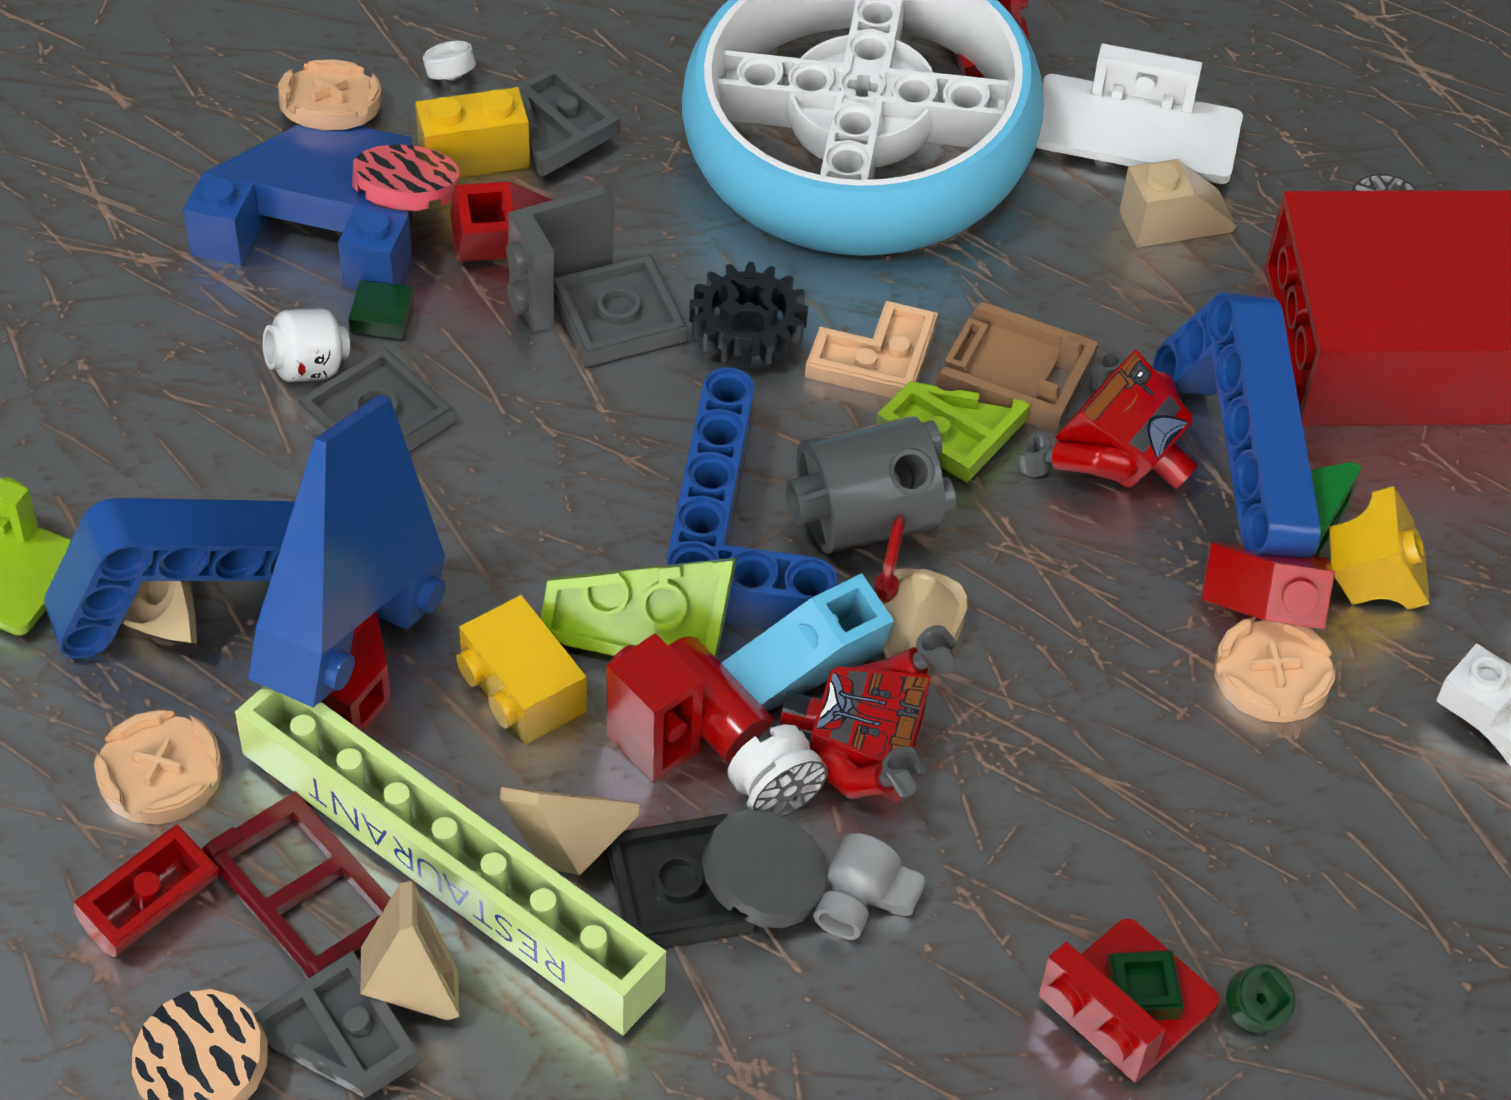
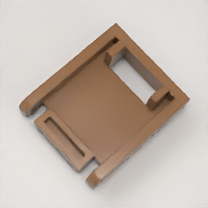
[935,302,1099,434]

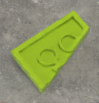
[540,557,737,658]

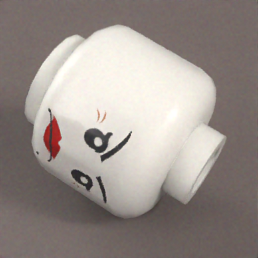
[263,308,350,382]

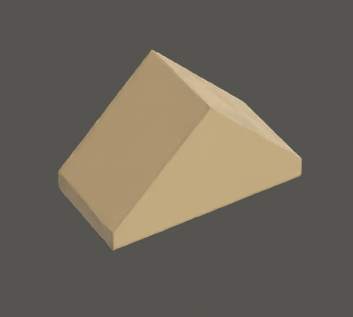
[499,787,640,875]
[360,880,459,1020]

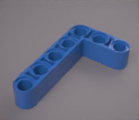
[1153,292,1320,558]
[666,367,838,629]
[44,498,295,659]

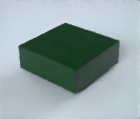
[348,280,414,339]
[1105,950,1184,1021]

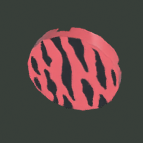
[352,144,459,211]

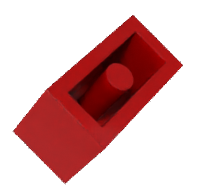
[606,633,703,783]

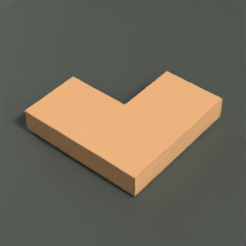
[805,301,938,398]

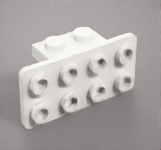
[1036,43,1243,184]

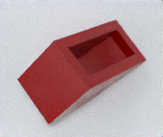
[1201,541,1335,629]

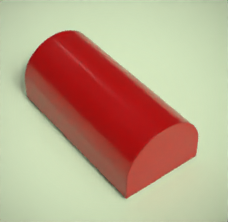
[668,636,775,764]
[74,824,219,957]

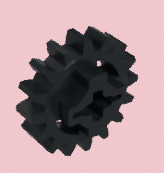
[689,262,808,366]

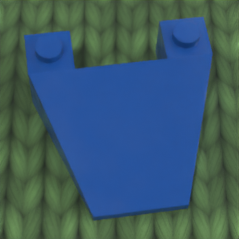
[183,124,412,291]
[248,394,445,708]

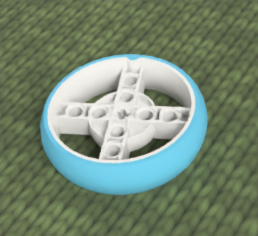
[682,0,1044,256]

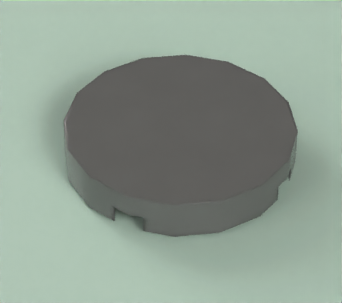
[702,809,828,928]

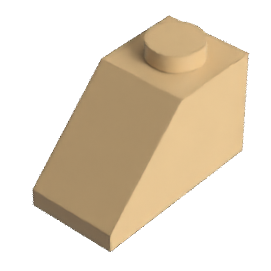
[1119,159,1236,248]

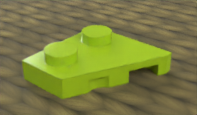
[876,381,1030,483]

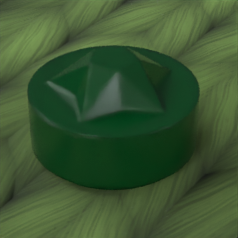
[1226,964,1295,1033]

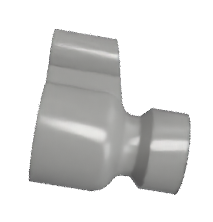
[813,833,927,940]

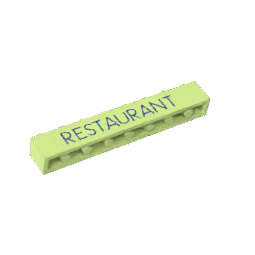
[235,686,666,1036]

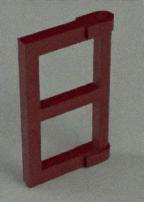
[202,791,391,979]

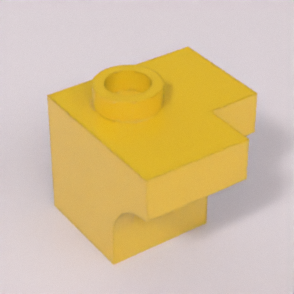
[1329,486,1430,610]

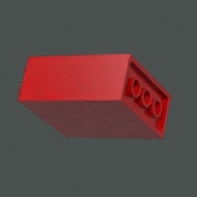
[1264,190,1511,426]

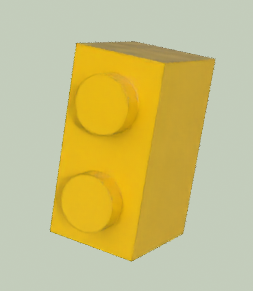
[415,87,530,178]
[456,595,587,745]

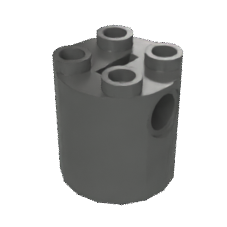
[786,416,956,554]

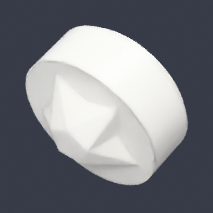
[423,41,476,81]

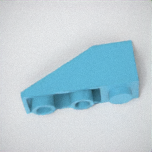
[721,573,894,711]

